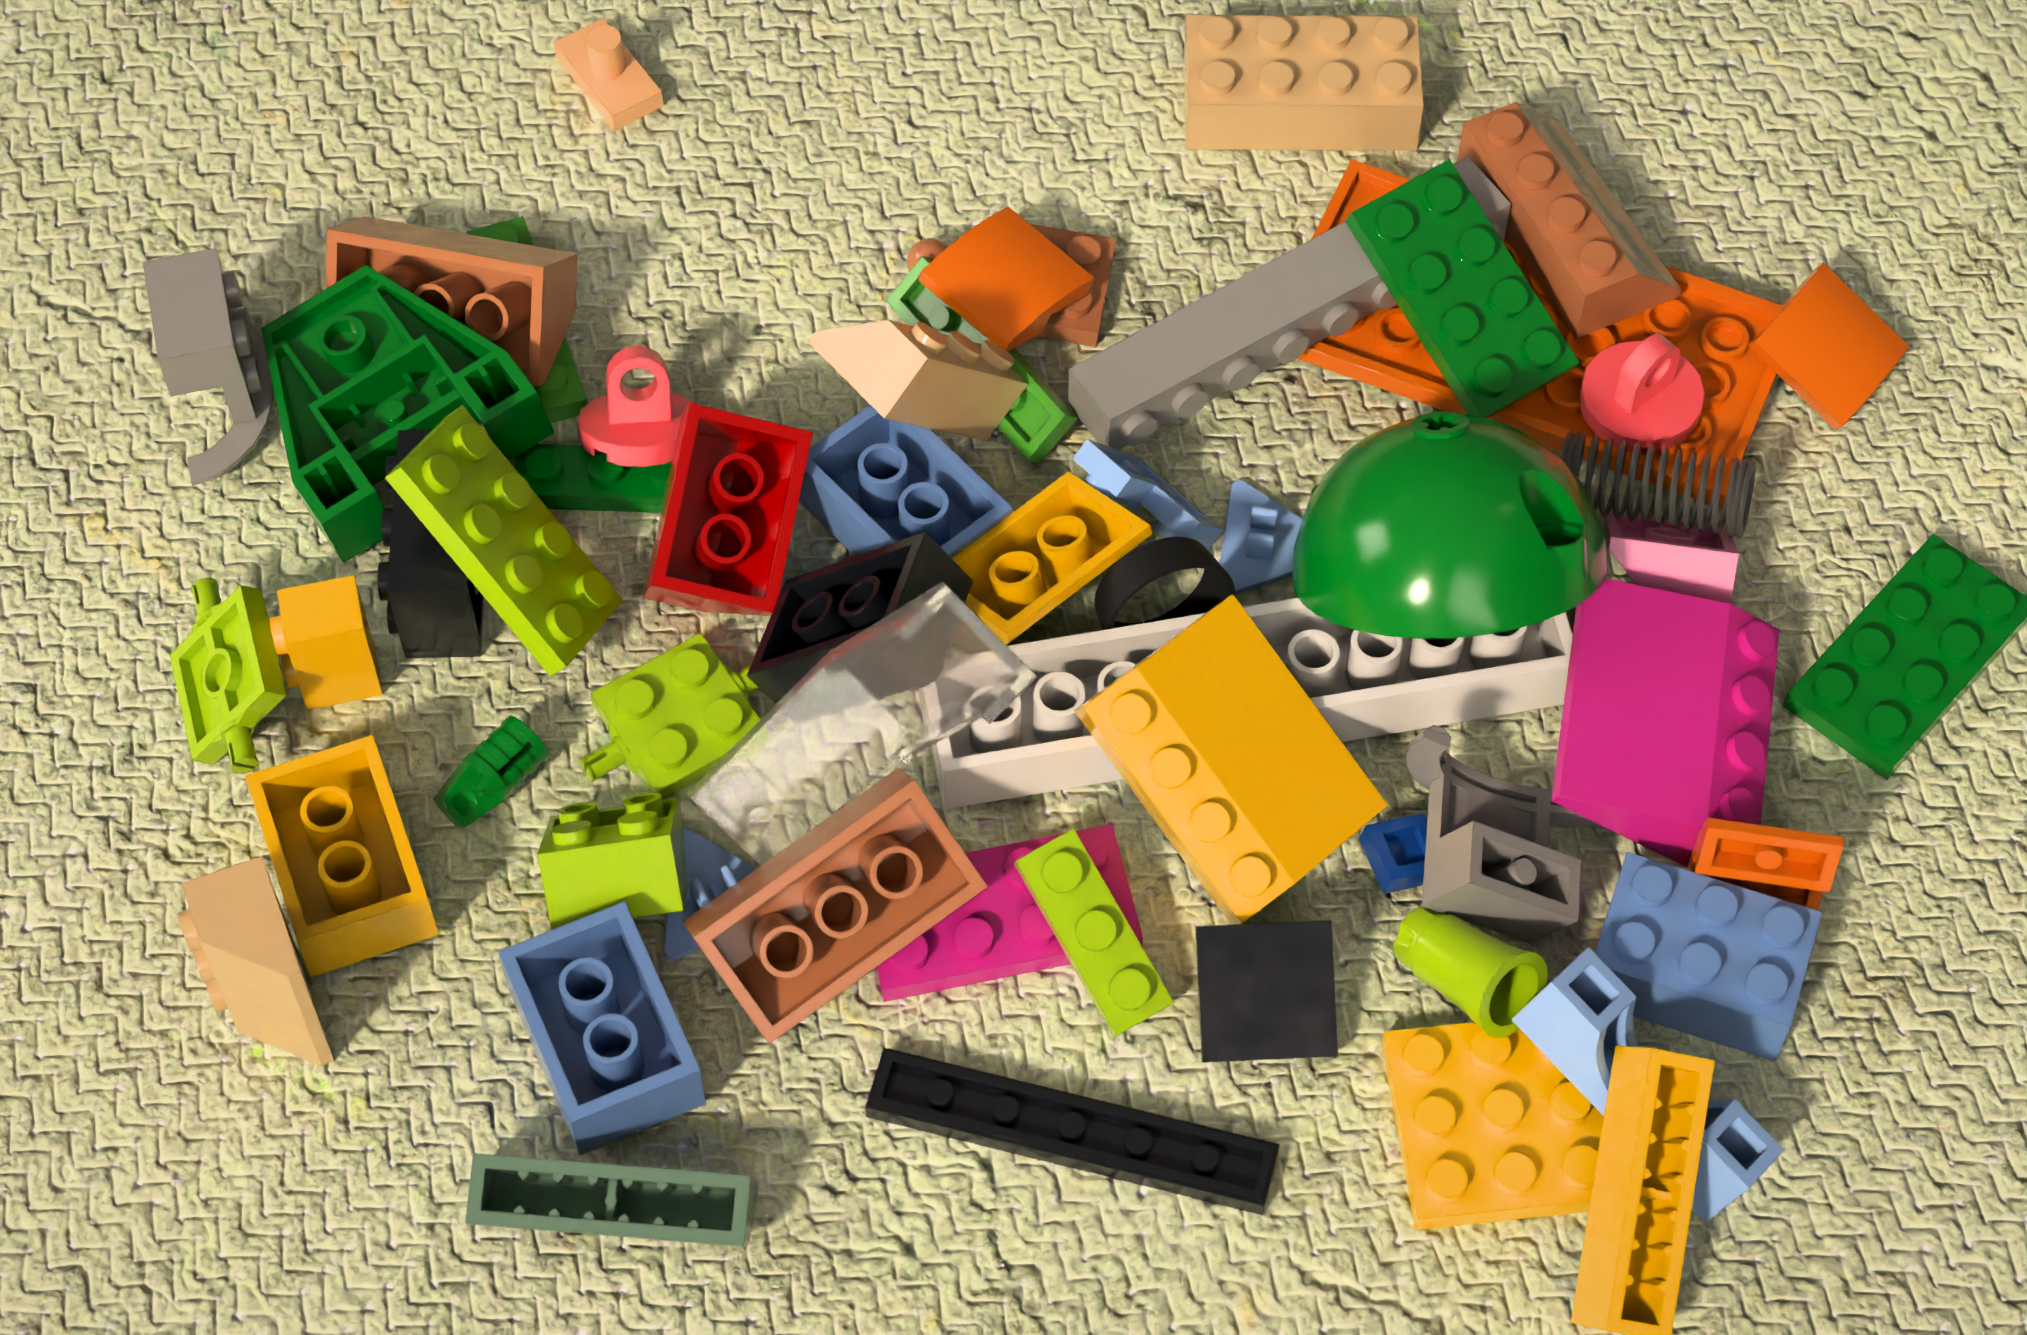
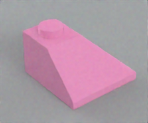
[1603,513,1739,603]

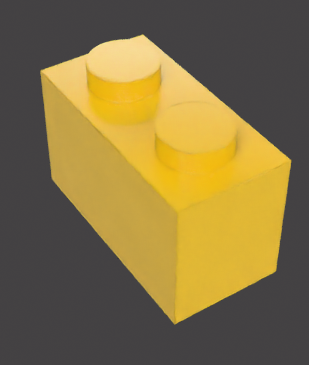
[269,575,383,710]

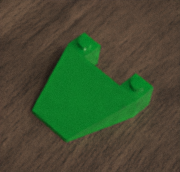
[261,265,555,563]

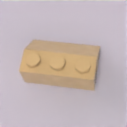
[808,320,1028,441]
[177,856,334,1066]

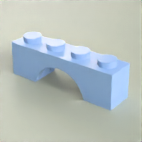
[1511,947,1784,1223]

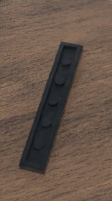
[865,1047,1280,1215]

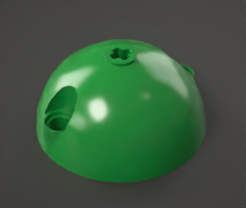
[1292,411,1609,639]

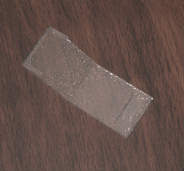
[688,582,1038,865]

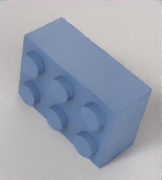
[799,405,1013,558]
[1595,852,1822,1062]
[498,901,706,1156]

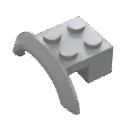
[142,248,274,486]
[1406,725,1599,943]

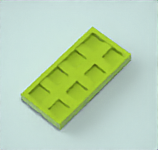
[385,405,623,676]

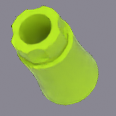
[1393,907,1548,1038]

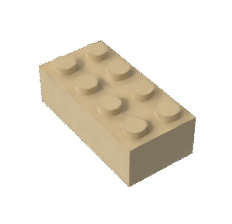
[1183,15,1424,151]

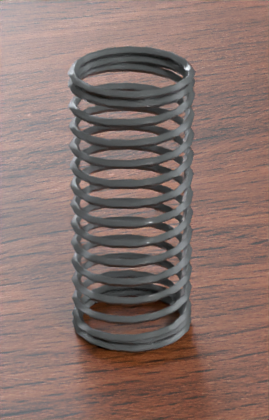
[1560,430,1756,540]

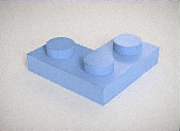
[1072,439,1223,549]

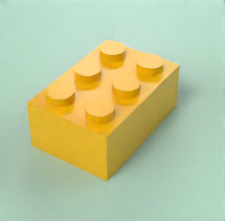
[245,735,439,978]

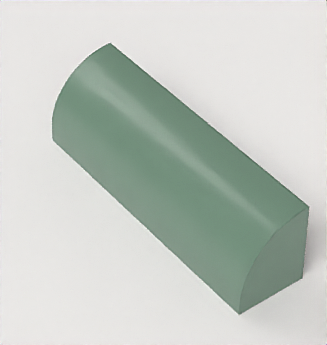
[465,1153,759,1247]

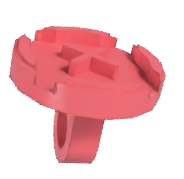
[1580,333,1705,452]
[577,346,695,467]

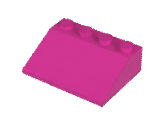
[1551,578,1780,867]

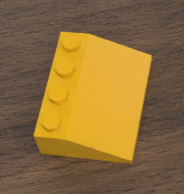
[1074,594,1388,924]

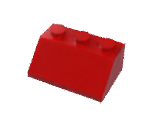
[643,403,813,616]

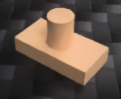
[554,18,664,131]

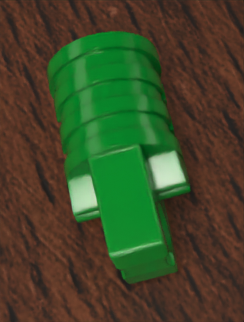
[433,715,550,828]

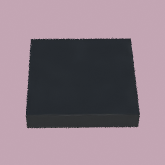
[1195,920,1338,1062]

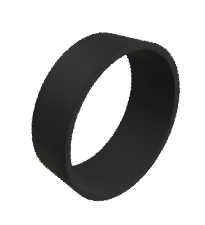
[1094,537,1235,630]

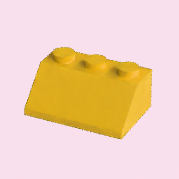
[952,471,1153,652]

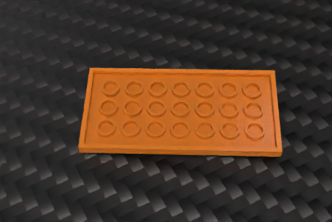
[1297,159,1781,509]

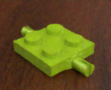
[169,578,287,774]
[578,632,768,799]

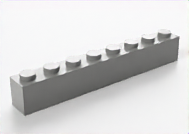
[1068,156,1511,450]

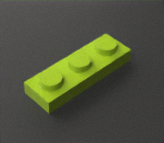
[1014,828,1174,1038]

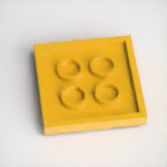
[1381,1022,1604,1230]

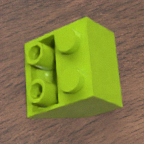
[537,792,688,930]

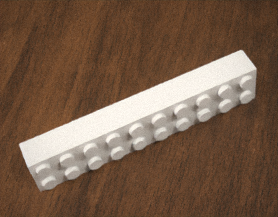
[920,598,1573,810]

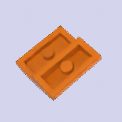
[918,207,1095,352]
[1748,263,1909,430]
[1687,818,1844,911]

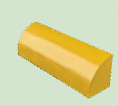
[1571,1046,1715,1335]

